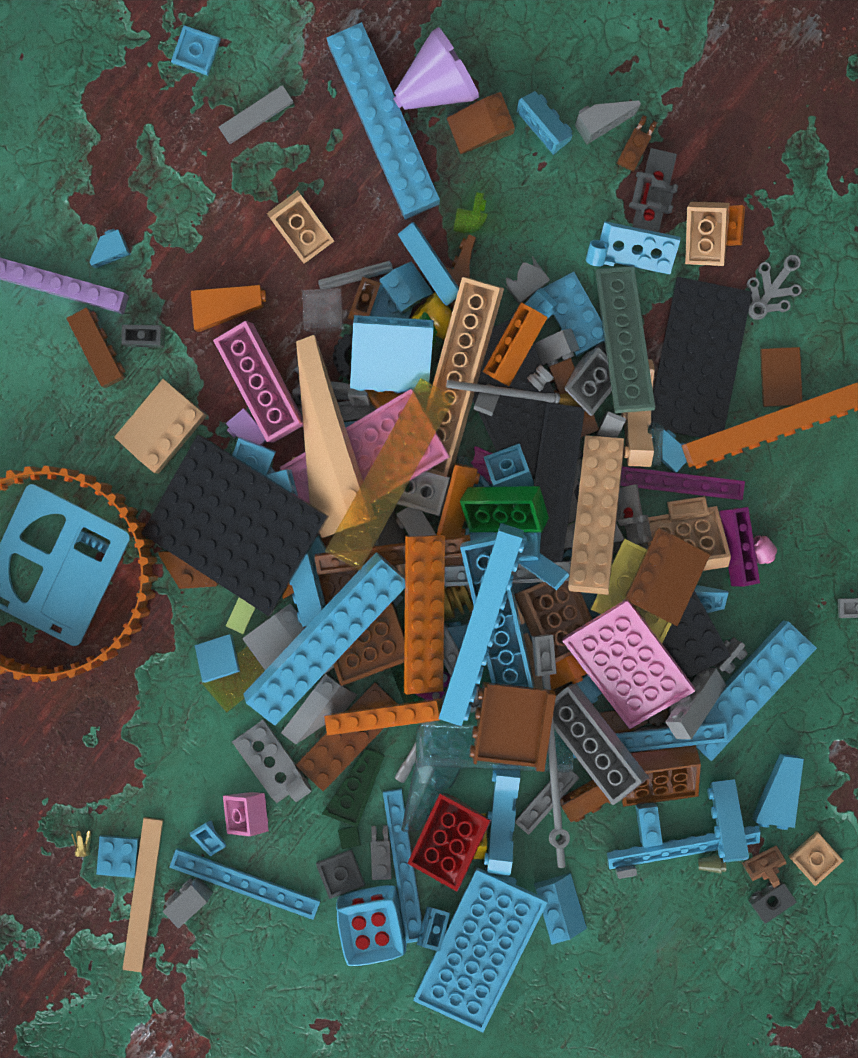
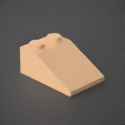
[267,190,334,264]
[685,202,730,266]

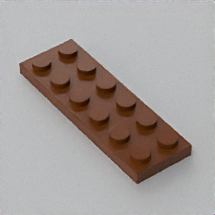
[296,682,398,791]

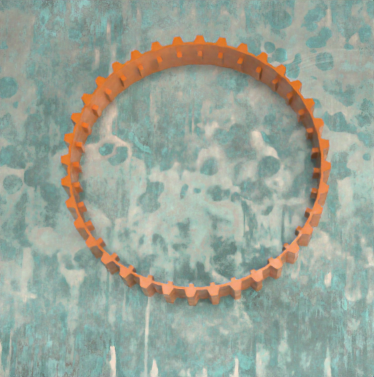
[0,466,158,682]

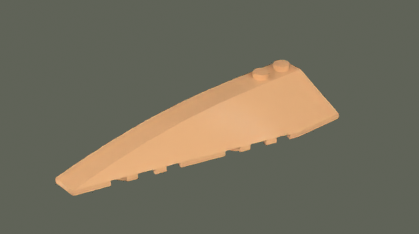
[296,335,376,538]

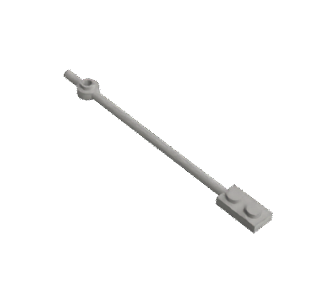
[532,634,570,868]

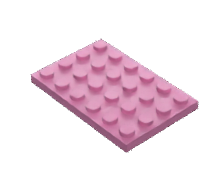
[562,600,695,729]

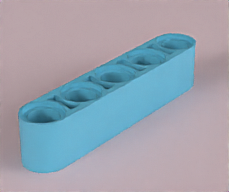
[398,222,459,306]

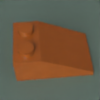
[447,92,515,155]

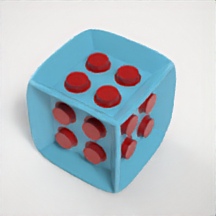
[336,885,407,966]

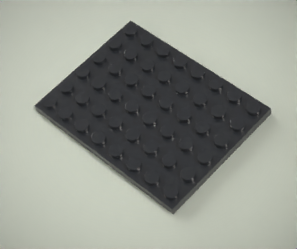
[141,435,329,616]

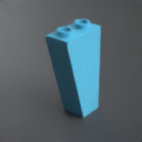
[752,754,804,830]

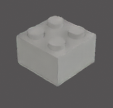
[163,877,213,928]

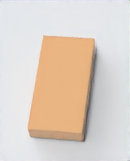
[667,496,709,522]

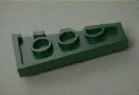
[322,748,385,828]

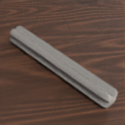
[318,261,393,291]

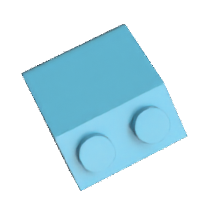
[380,261,433,315]
[484,443,534,487]

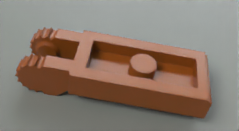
[617,115,658,172]

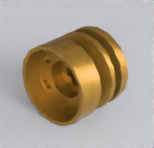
[444,585,473,622]

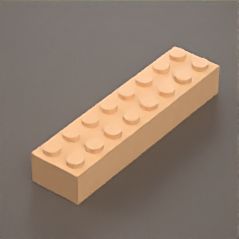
[568,435,624,595]

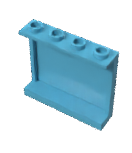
[350,315,433,394]

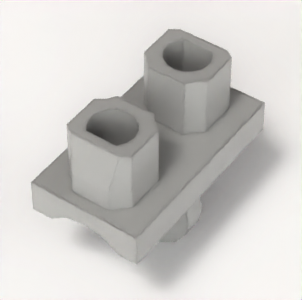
[714,637,748,674]

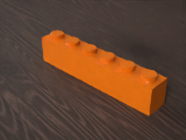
[324,698,443,735]

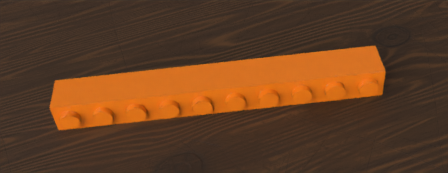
[681,382,858,469]

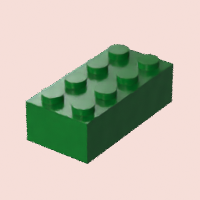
[460,486,549,532]

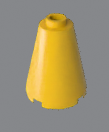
[411,292,452,341]

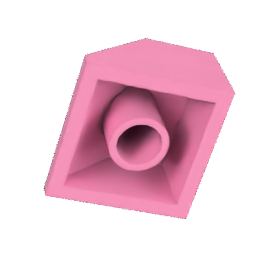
[223,792,269,837]

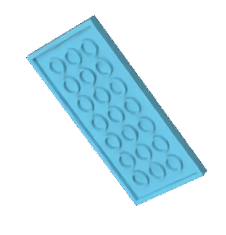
[413,867,548,1032]

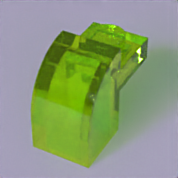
[453,192,488,233]

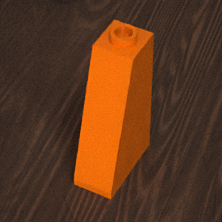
[191,285,266,332]

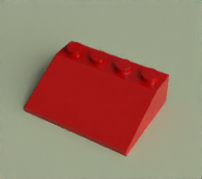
[407,793,491,892]

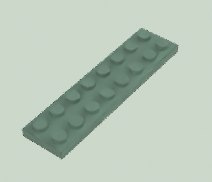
[595,266,655,413]

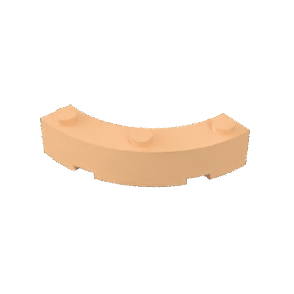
[621,359,655,467]

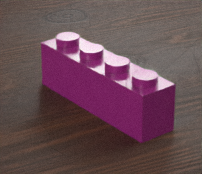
[719,507,760,587]

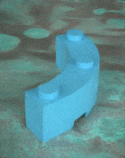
[484,763,520,876]

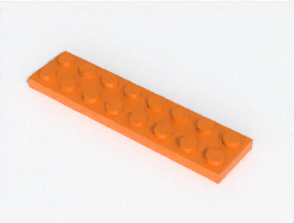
[404,535,445,694]

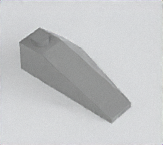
[281,672,357,744]

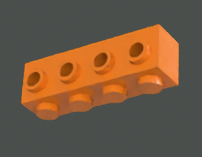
[483,302,548,386]

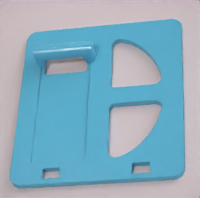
[0,484,131,646]

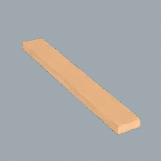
[123,817,163,972]

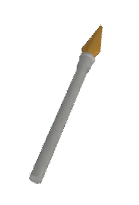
[446,380,580,406]

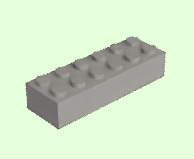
[553,684,649,805]

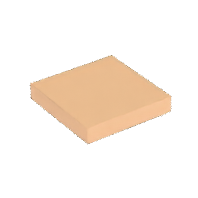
[788,831,844,886]

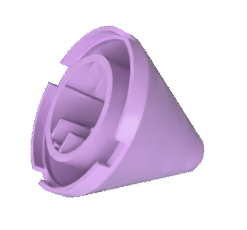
[393,27,479,110]

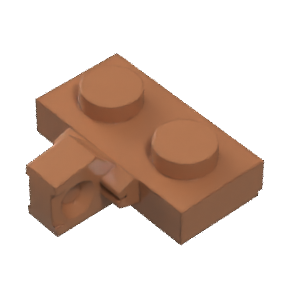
[742,846,787,888]

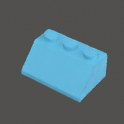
[516,91,573,155]
[534,873,587,945]

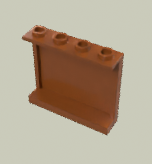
[469,682,556,772]

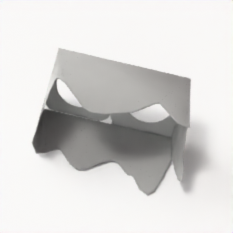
[503,256,550,305]

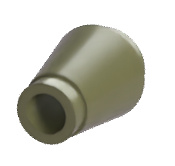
[698,855,726,874]

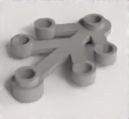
[747,255,802,320]

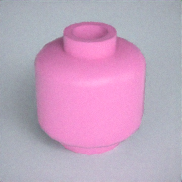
[753,536,777,564]

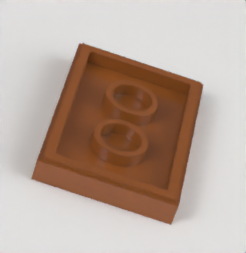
[760,347,802,407]

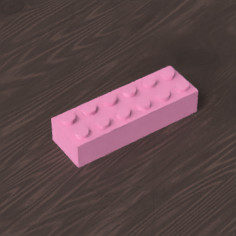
[213,321,303,443]

